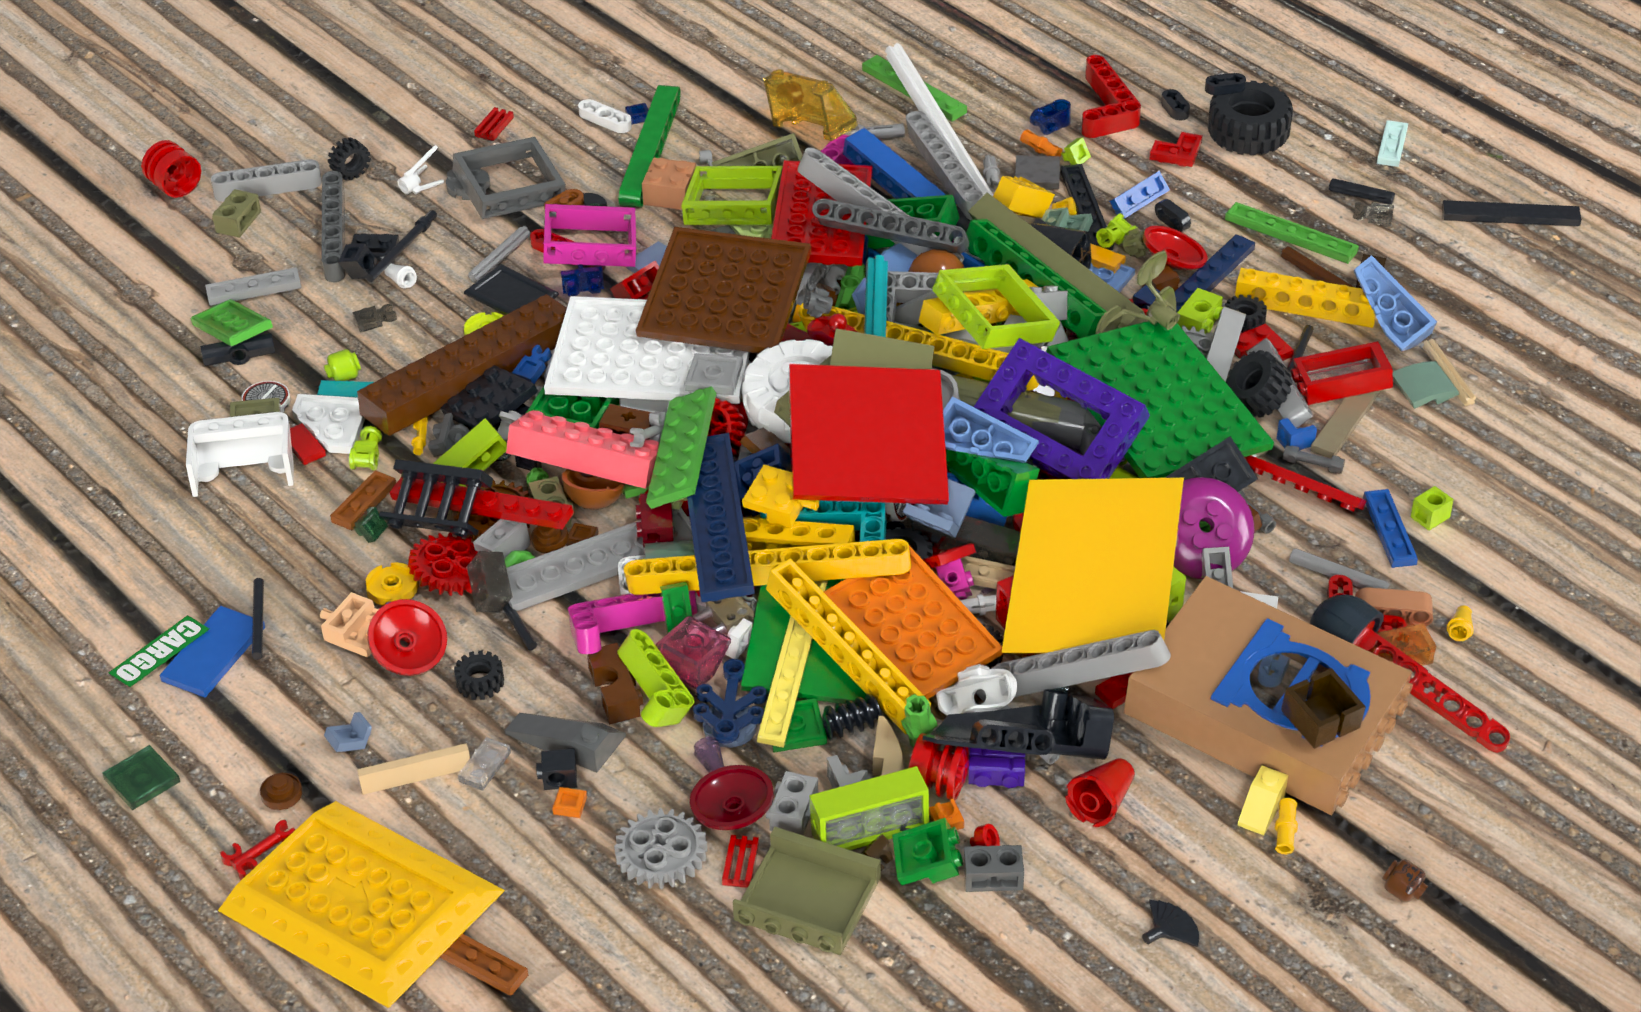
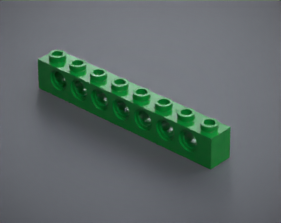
[966,219,1106,338]

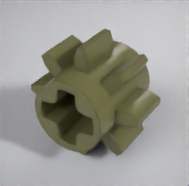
[1123,228,1148,258]

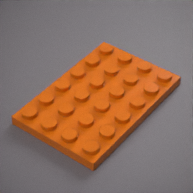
[824,546,1003,699]

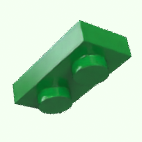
[660,582,693,639]

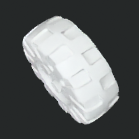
[742,339,832,444]

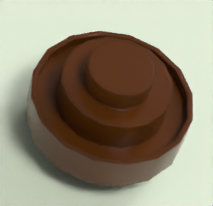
[531,526,569,553]
[260,772,302,810]

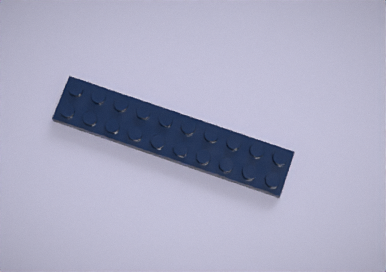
[687,433,755,602]

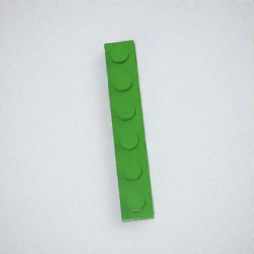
[862,55,967,122]

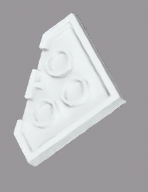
[292,394,365,454]

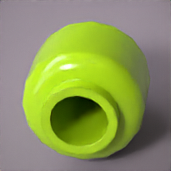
[324,349,361,381]

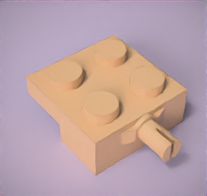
[320,592,378,658]

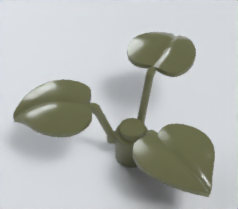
[1095,250,1180,334]

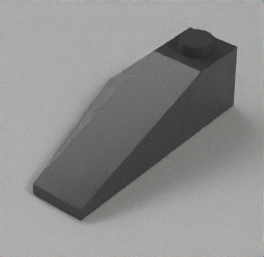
[505,713,626,773]

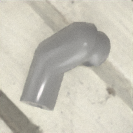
[824,265,845,295]

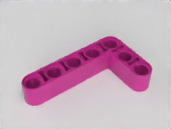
[568,591,698,654]

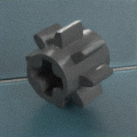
[803,287,833,318]

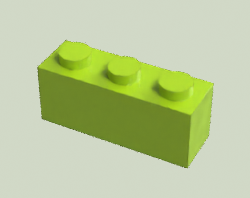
[433,418,507,487]

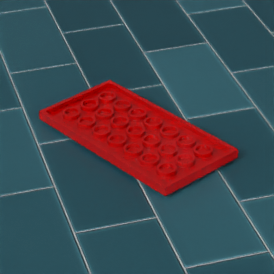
[771,160,872,267]

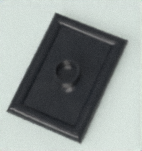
[464,264,559,315]

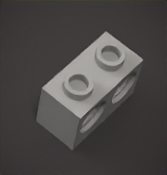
[766,771,818,835]

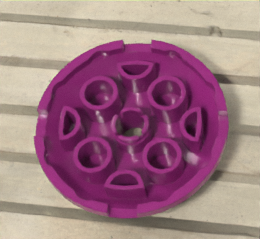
[1173,477,1255,579]

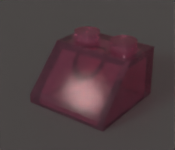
[656,616,731,689]

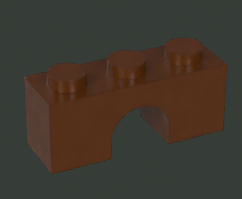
[587,643,644,725]

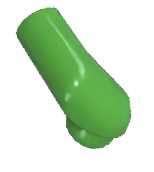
[497,550,535,570]

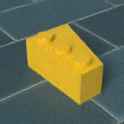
[993,176,1055,218]

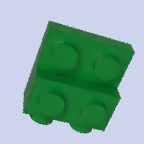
[892,818,963,885]

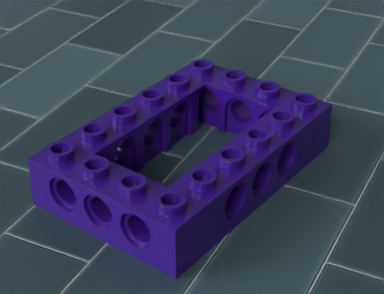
[974,338,1150,479]

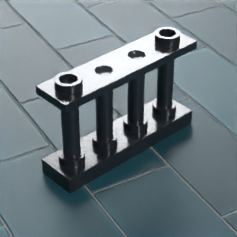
[379,459,493,538]

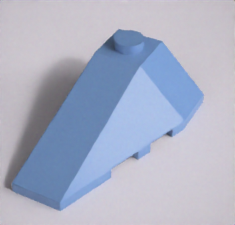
[943,396,1039,463]

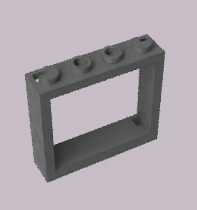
[453,137,566,219]

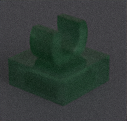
[353,506,388,543]

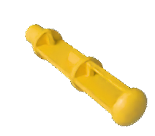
[411,416,428,455]

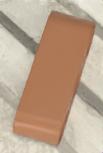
[1355,587,1433,627]

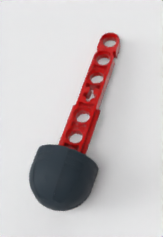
[1310,595,1510,753]

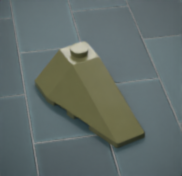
[712,133,802,174]

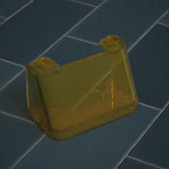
[763,69,858,141]

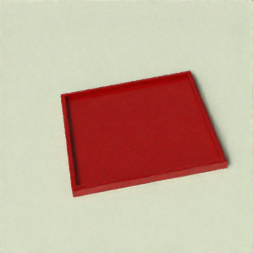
[788,364,949,505]

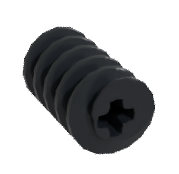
[822,694,882,741]

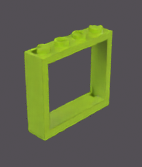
[681,166,783,225]
[932,264,1060,349]

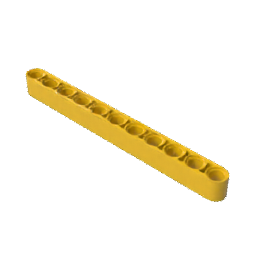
[798,303,1039,391]
[624,539,912,595]

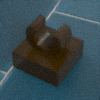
[860,834,893,871]

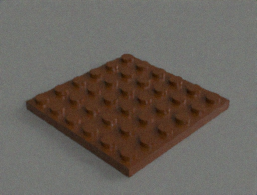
[636,227,812,353]

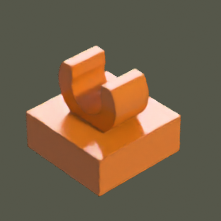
[929,799,964,830]

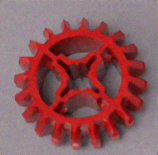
[707,398,746,455]

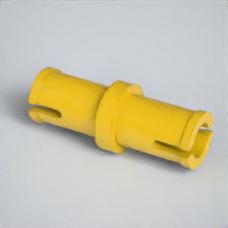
[1275,798,1298,855]

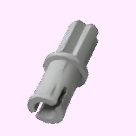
[983,155,1000,192]

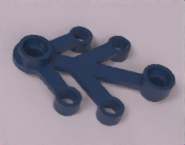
[693,659,767,744]

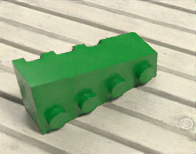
[946,449,1040,517]

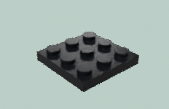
[440,365,538,429]

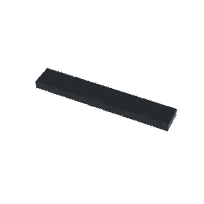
[1060,164,1114,250]
[1442,200,1582,226]

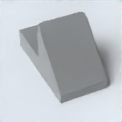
[1202,547,1233,588]
[827,755,868,789]

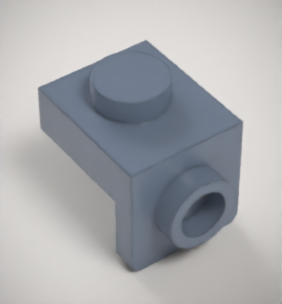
[324,712,372,752]

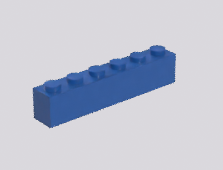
[843,128,956,204]

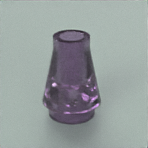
[694,737,725,773]

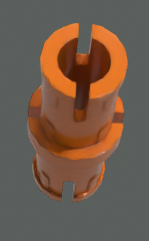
[1020,129,1063,157]

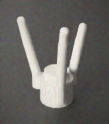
[397,145,444,195]

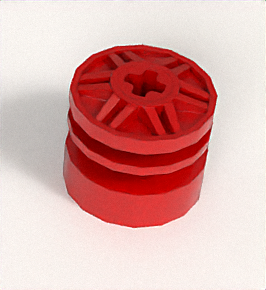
[141,140,202,198]
[909,733,969,800]

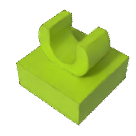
[1061,137,1091,165]

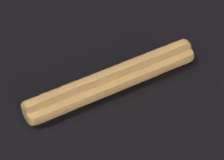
[1423,339,1476,406]

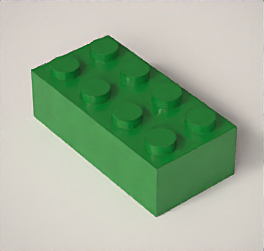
[866,195,960,249]

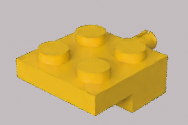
[742,464,820,528]

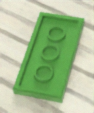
[190,299,273,347]

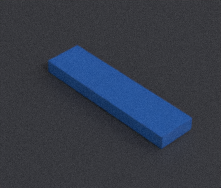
[1363,489,1418,568]

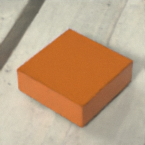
[552,787,587,818]

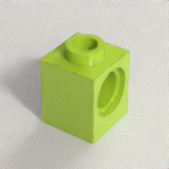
[1410,486,1454,531]

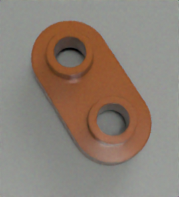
[544,189,584,213]

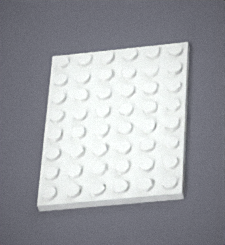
[544,296,750,404]

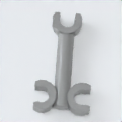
[630,411,666,448]

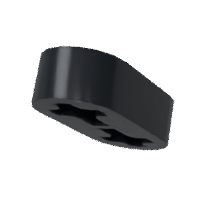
[1205,73,1246,95]
[1161,89,1190,121]
[1154,199,1191,232]

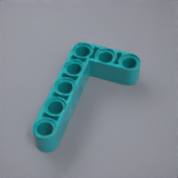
[760,500,887,542]

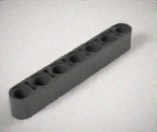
[322,171,345,282]
[812,199,969,254]

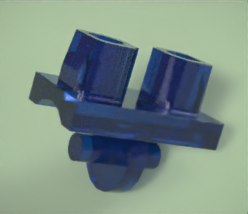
[561,264,604,297]

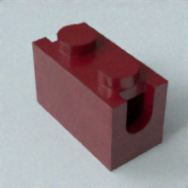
[636,494,674,548]

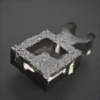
[1353,202,1394,226]
[352,304,397,333]

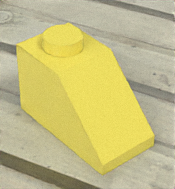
[1238,765,1288,835]

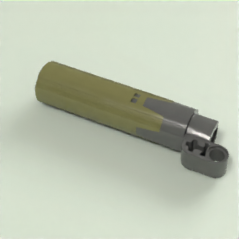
[952,375,1126,462]

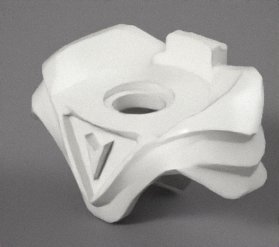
[936,664,1017,716]

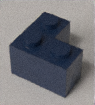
[734,444,792,517]

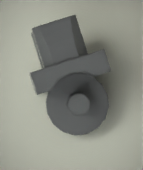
[428,413,470,457]

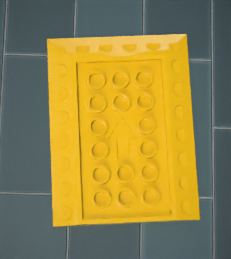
[1002,478,1184,653]
[218,801,505,1008]

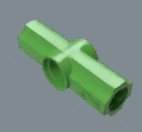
[835,263,866,310]
[901,694,938,748]

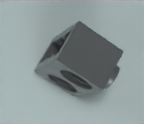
[963,845,1024,892]

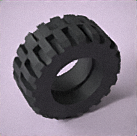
[1208,80,1293,156]

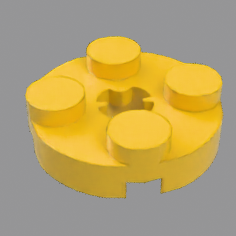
[366,562,419,606]

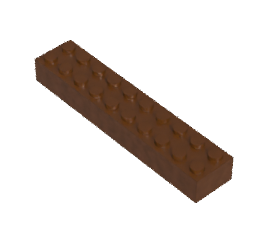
[357,294,567,436]

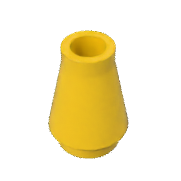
[1447,605,1474,641]

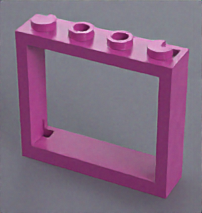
[543,204,636,267]

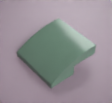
[1042,208,1093,232]
[1393,361,1459,409]
[644,540,695,559]

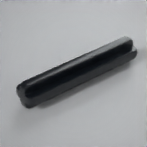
[1329,178,1395,205]

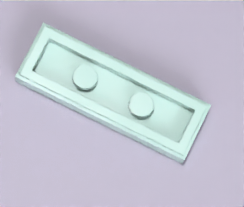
[1377,120,1408,167]

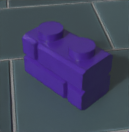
[968,747,1025,788]

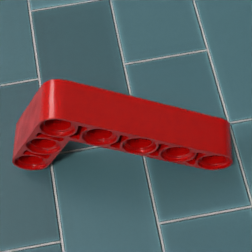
[1081,55,1141,138]

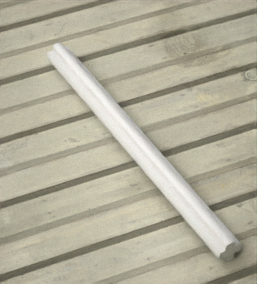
[885,43,993,196]

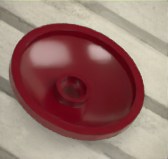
[690,765,774,830]

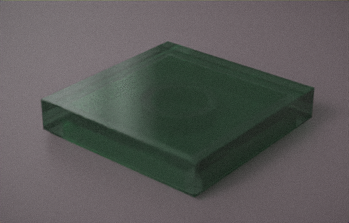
[102,745,180,810]

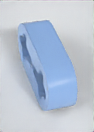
[1257,653,1290,688]

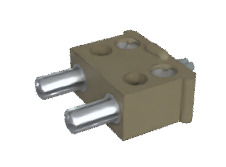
[693,596,757,639]

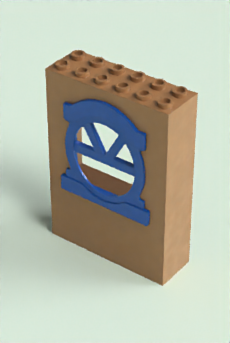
[1124,576,1413,815]

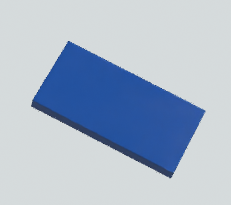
[159,606,265,698]

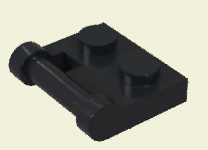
[351,233,399,264]

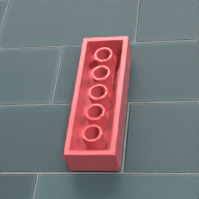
[506,410,659,489]

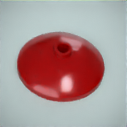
[1143,226,1208,270]
[367,599,447,676]

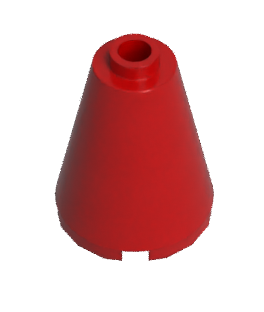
[1065,758,1135,827]

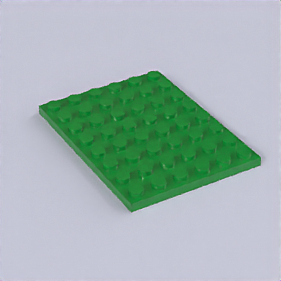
[1046,321,1274,478]

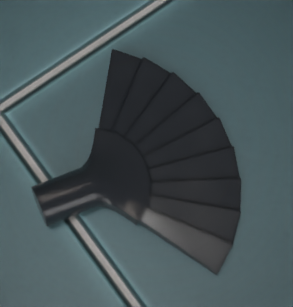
[1142,899,1199,947]

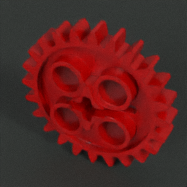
[408,532,492,596]

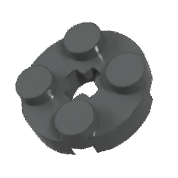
[446,168,491,200]

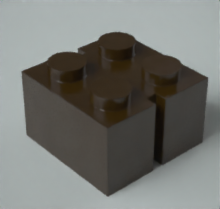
[1281,668,1366,749]

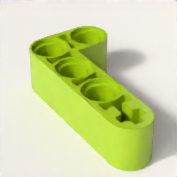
[617,629,694,727]

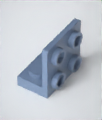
[903,479,976,538]

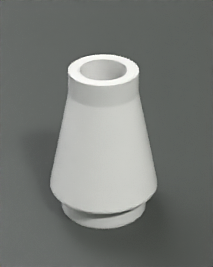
[384,263,417,288]

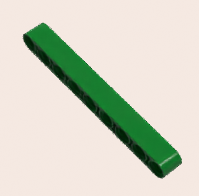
[618,85,681,208]

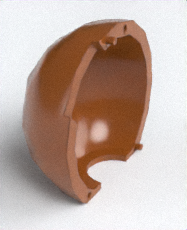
[908,249,964,289]
[562,469,626,510]

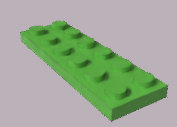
[646,386,716,509]

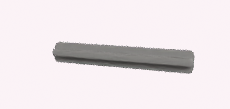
[468,226,530,283]
[1289,548,1389,589]

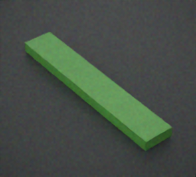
[1225,202,1359,264]

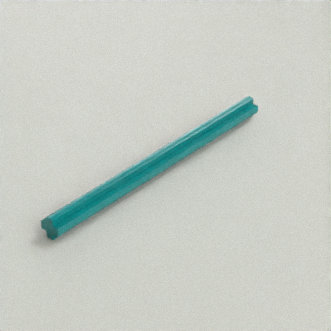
[864,255,888,337]

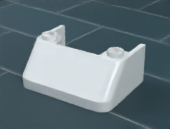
[186,412,294,497]

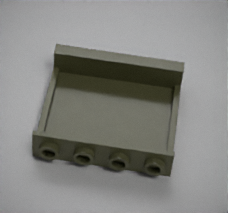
[830,329,934,369]
[733,827,881,955]

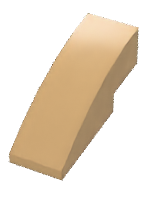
[873,716,904,776]

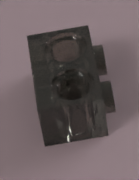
[467,551,513,613]

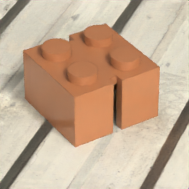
[642,158,696,210]

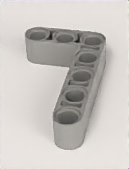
[886,271,967,323]

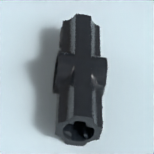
[200,333,275,366]

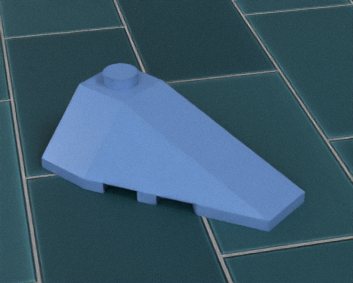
[852,243,918,315]
[1354,255,1437,352]

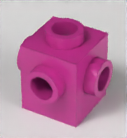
[936,559,974,600]

